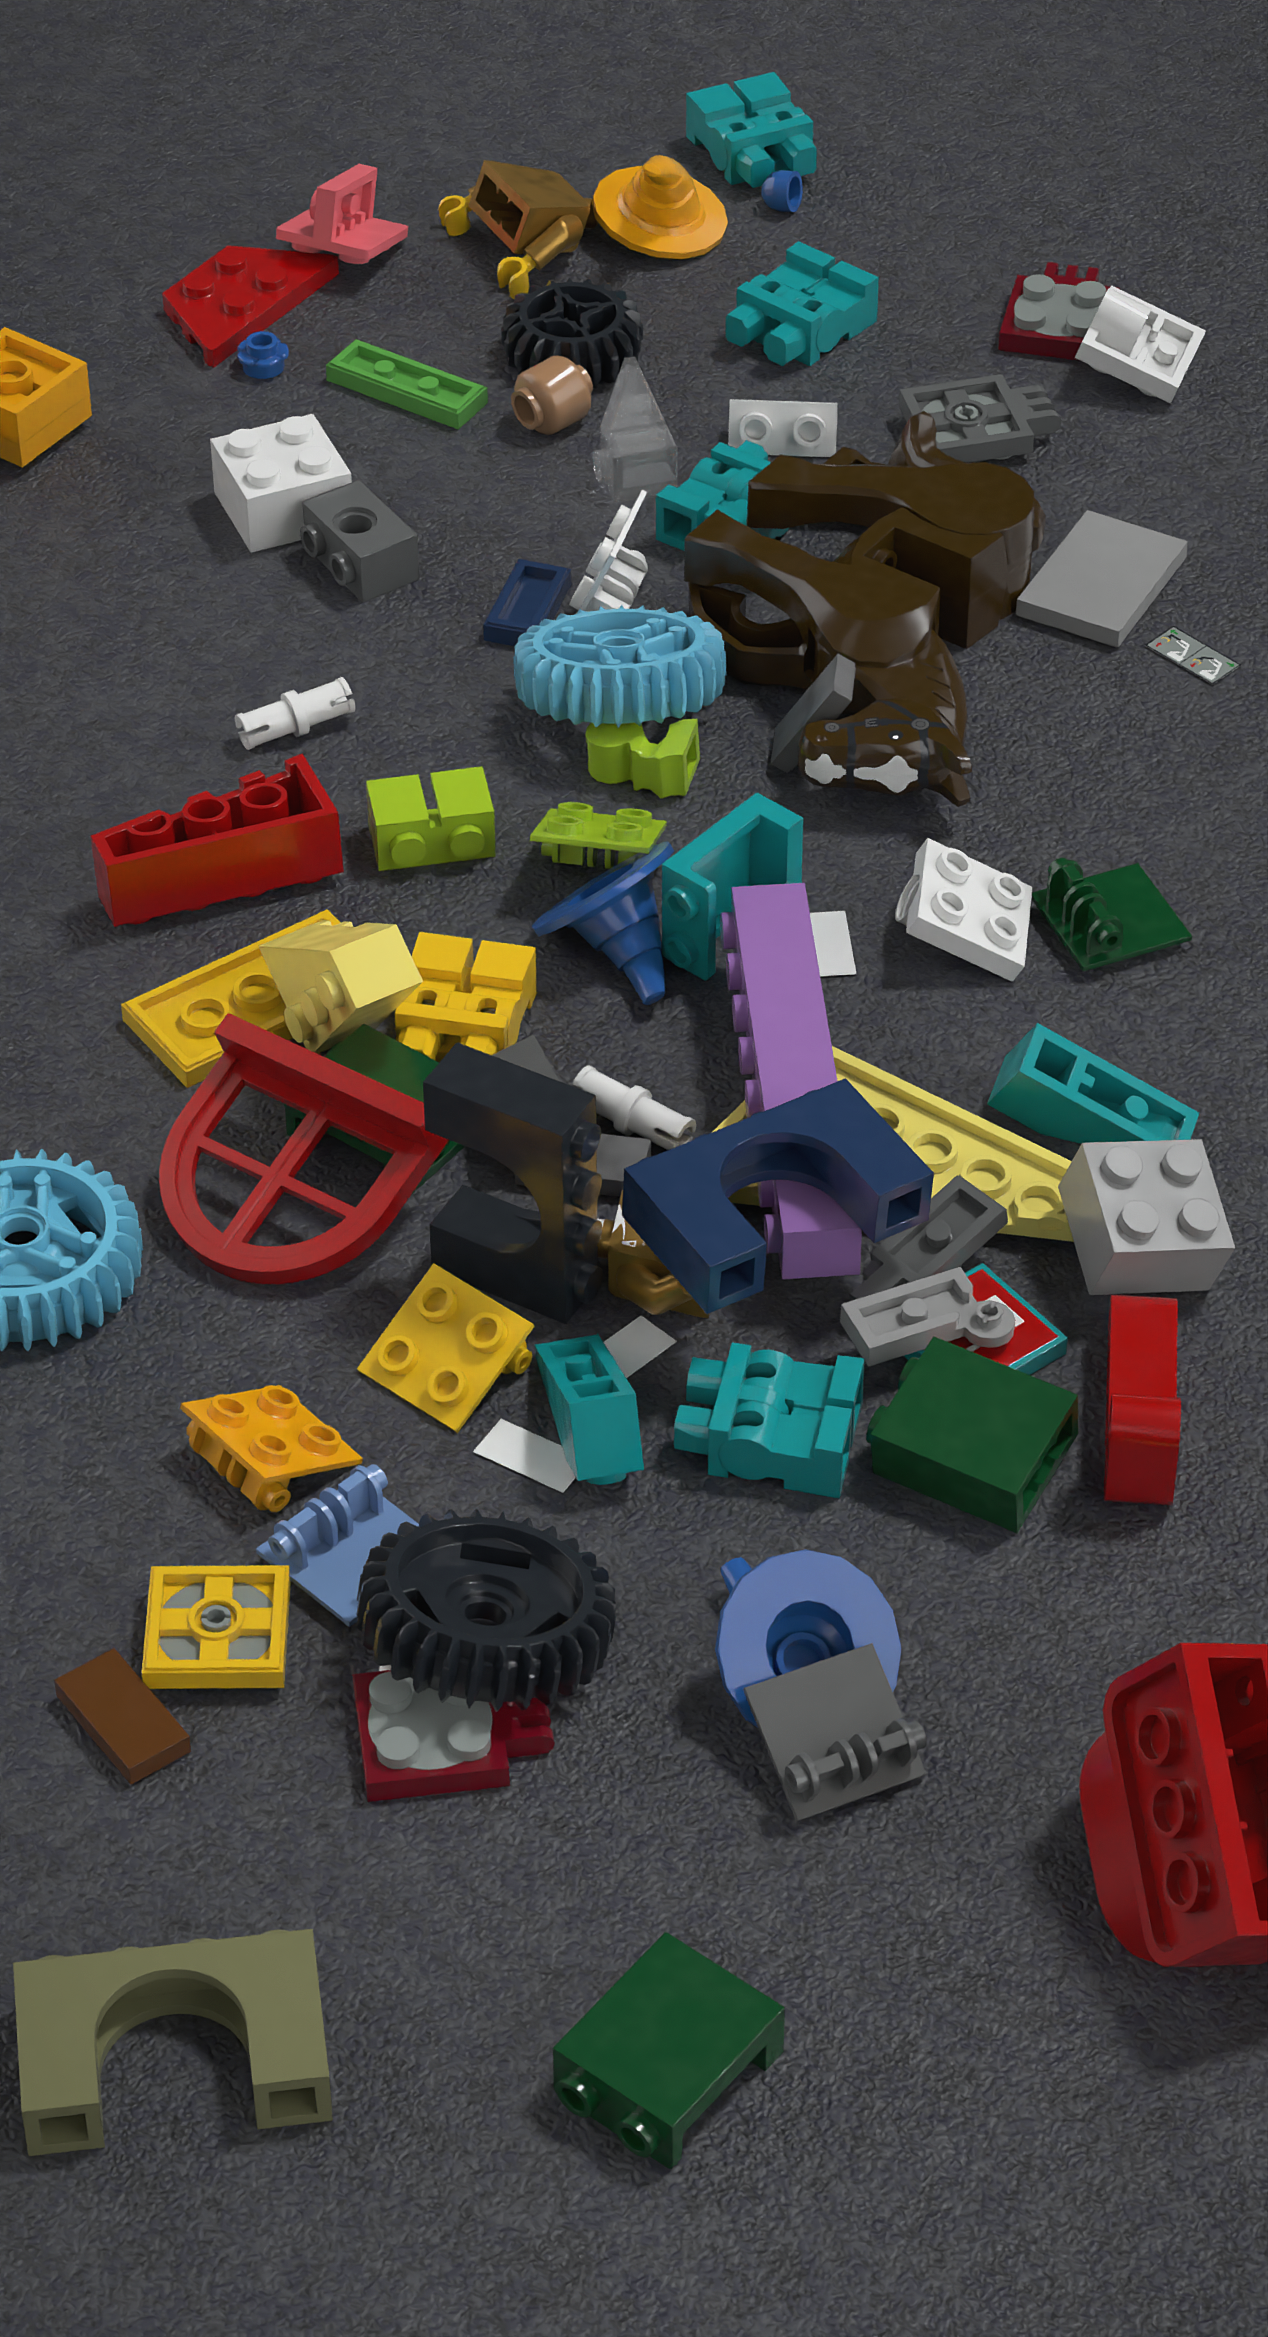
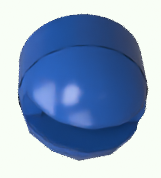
[761,170,803,212]

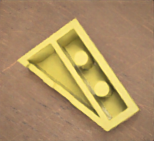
[258,920,423,1054]

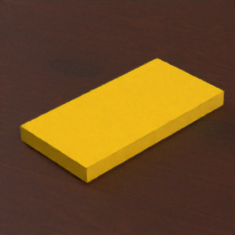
[121,909,341,1088]

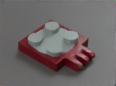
[998,262,1120,361]
[352,1670,555,1802]

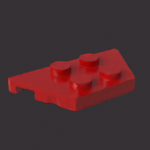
[162,245,339,368]

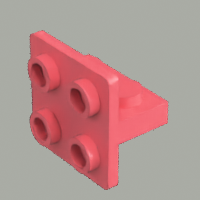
[276,164,408,264]

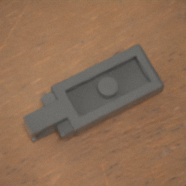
[850,1175,1008,1301]

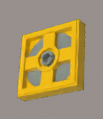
[142,1565,291,1689]

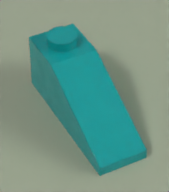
[987,1023,1199,1144]
[534,1334,644,1485]

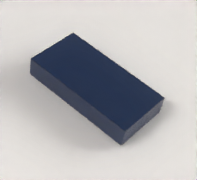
[483,559,572,646]

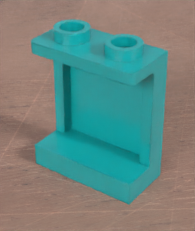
[662,793,803,980]

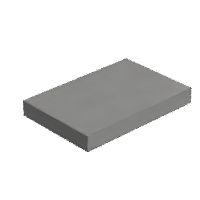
[1016,510,1188,648]

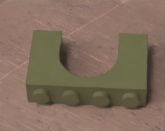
[13,1929,333,2156]

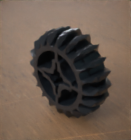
[501,277,643,389]

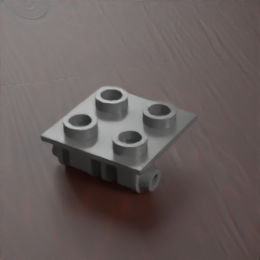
[743,1643,927,1822]

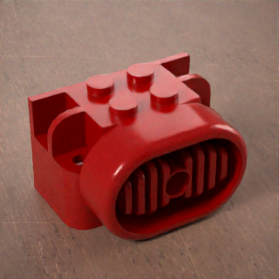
[1079,1643,1268,1967]

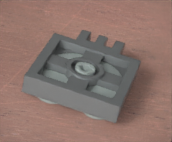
[899,374,1061,463]

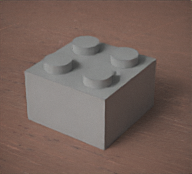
[1058,1139,1235,1295]

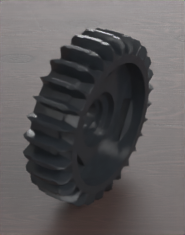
[356,1508,616,1712]

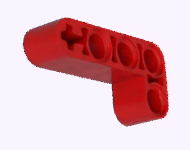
[1104,1295,1181,1505]

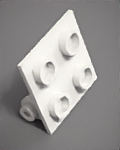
[569,490,648,614]

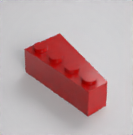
[91,753,344,927]

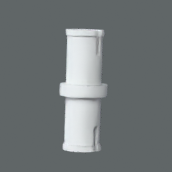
[235,677,355,750]
[573,1065,696,1150]

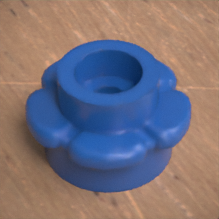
[237,331,289,379]

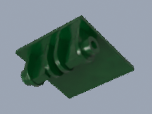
[1031,858,1192,971]

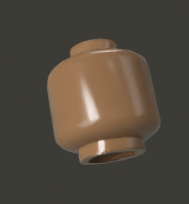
[511,355,593,435]

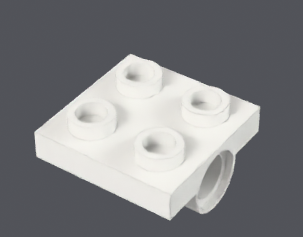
[1075,286,1206,403]
[895,838,1032,982]

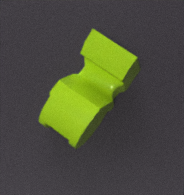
[585,718,700,798]

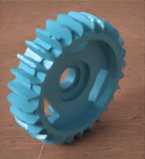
[513,605,726,727]
[0,1149,143,1352]

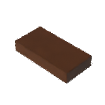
[54,1648,191,1785]

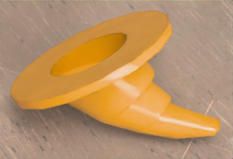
[592,155,728,259]

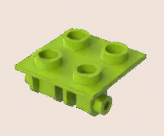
[530,802,667,869]

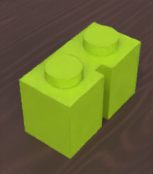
[366,766,496,871]

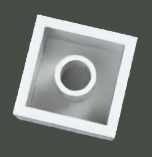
[210,414,352,553]

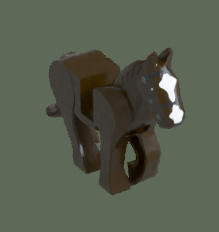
[684,411,1046,807]

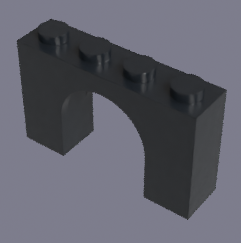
[423,1042,603,1324]

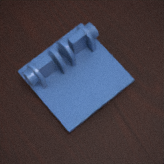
[256,1464,419,1627]

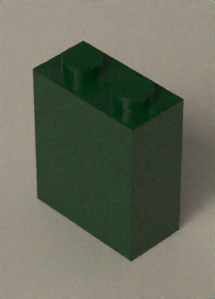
[866,1336,1079,1533]

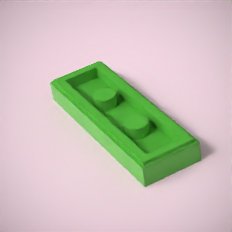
[326,339,488,430]

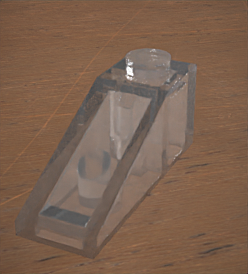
[593,356,677,503]

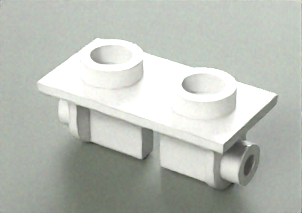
[728,399,838,457]

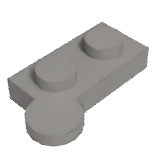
[840,1267,1015,1367]

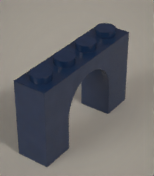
[622,1078,934,1314]

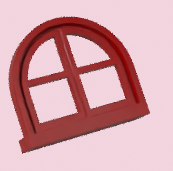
[159,1013,449,1284]

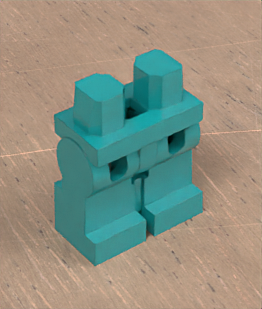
[686,72,817,188]
[725,241,879,366]
[656,440,789,551]
[674,1342,864,1499]

